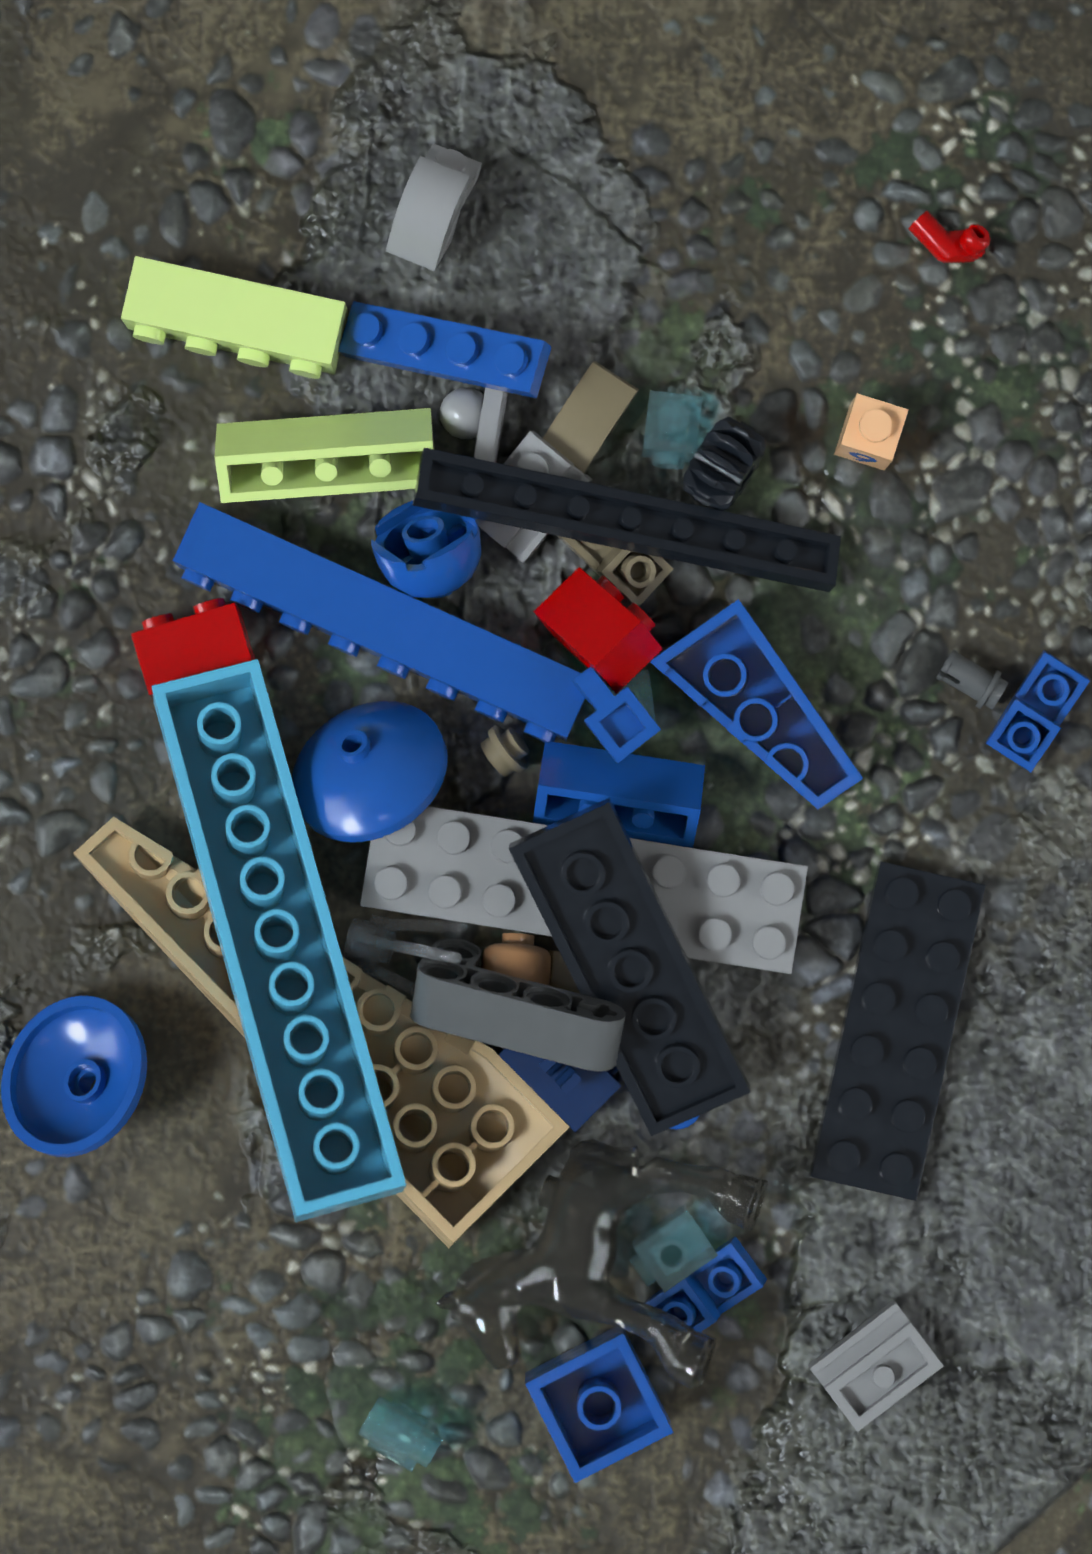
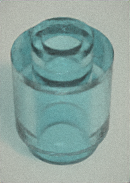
[358,1396,443,1473]

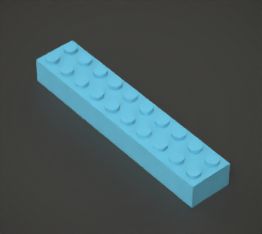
[152,659,406,1222]

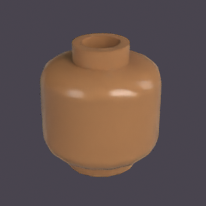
[481,933,552,986]

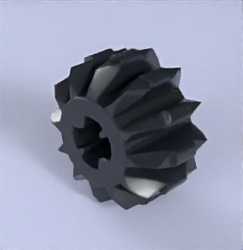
[683,416,766,511]

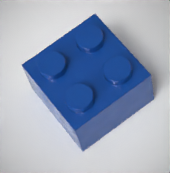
[525,1324,673,1483]

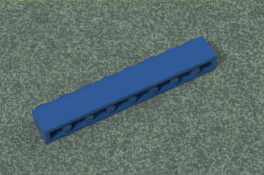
[173,502,585,743]

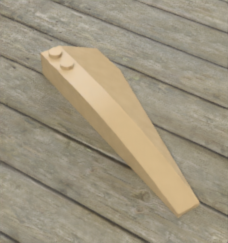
[73,816,569,1248]

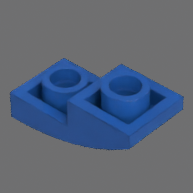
[986,650,1090,772]
[642,1236,767,1349]

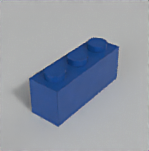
[533,741,705,848]

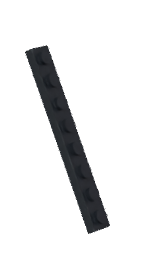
[412,448,841,592]

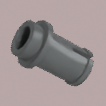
[936,649,1009,710]

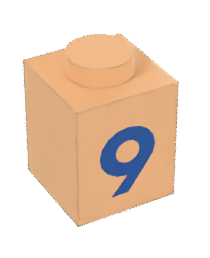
[834,393,909,471]

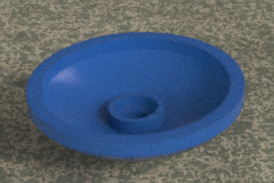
[292,701,448,842]
[1,996,147,1157]

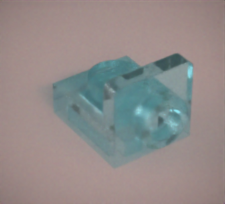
[641,390,703,469]

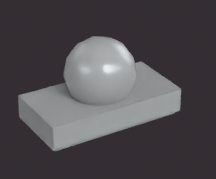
[440,387,508,463]

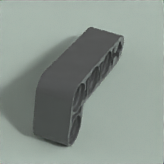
[410,938,626,1071]

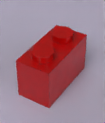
[533,567,663,694]
[131,598,255,698]

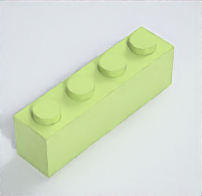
[121,256,349,379]
[214,408,434,503]

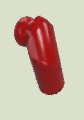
[908,210,990,263]

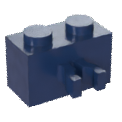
[499,1048,621,1132]

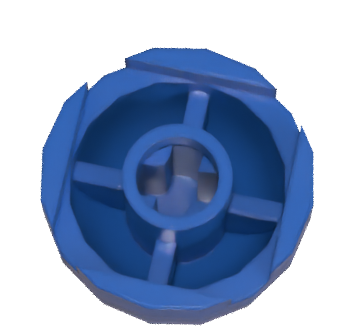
[371,500,482,598]

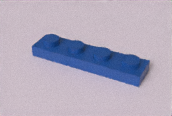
[338,301,552,399]

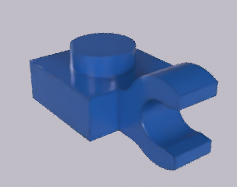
[572,666,661,763]

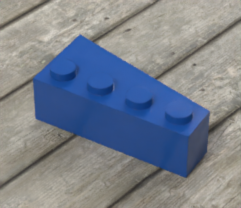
[650,599,863,809]

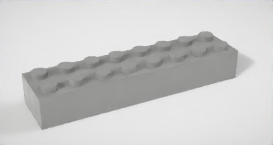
[360,806,808,974]

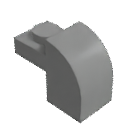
[386,143,482,271]

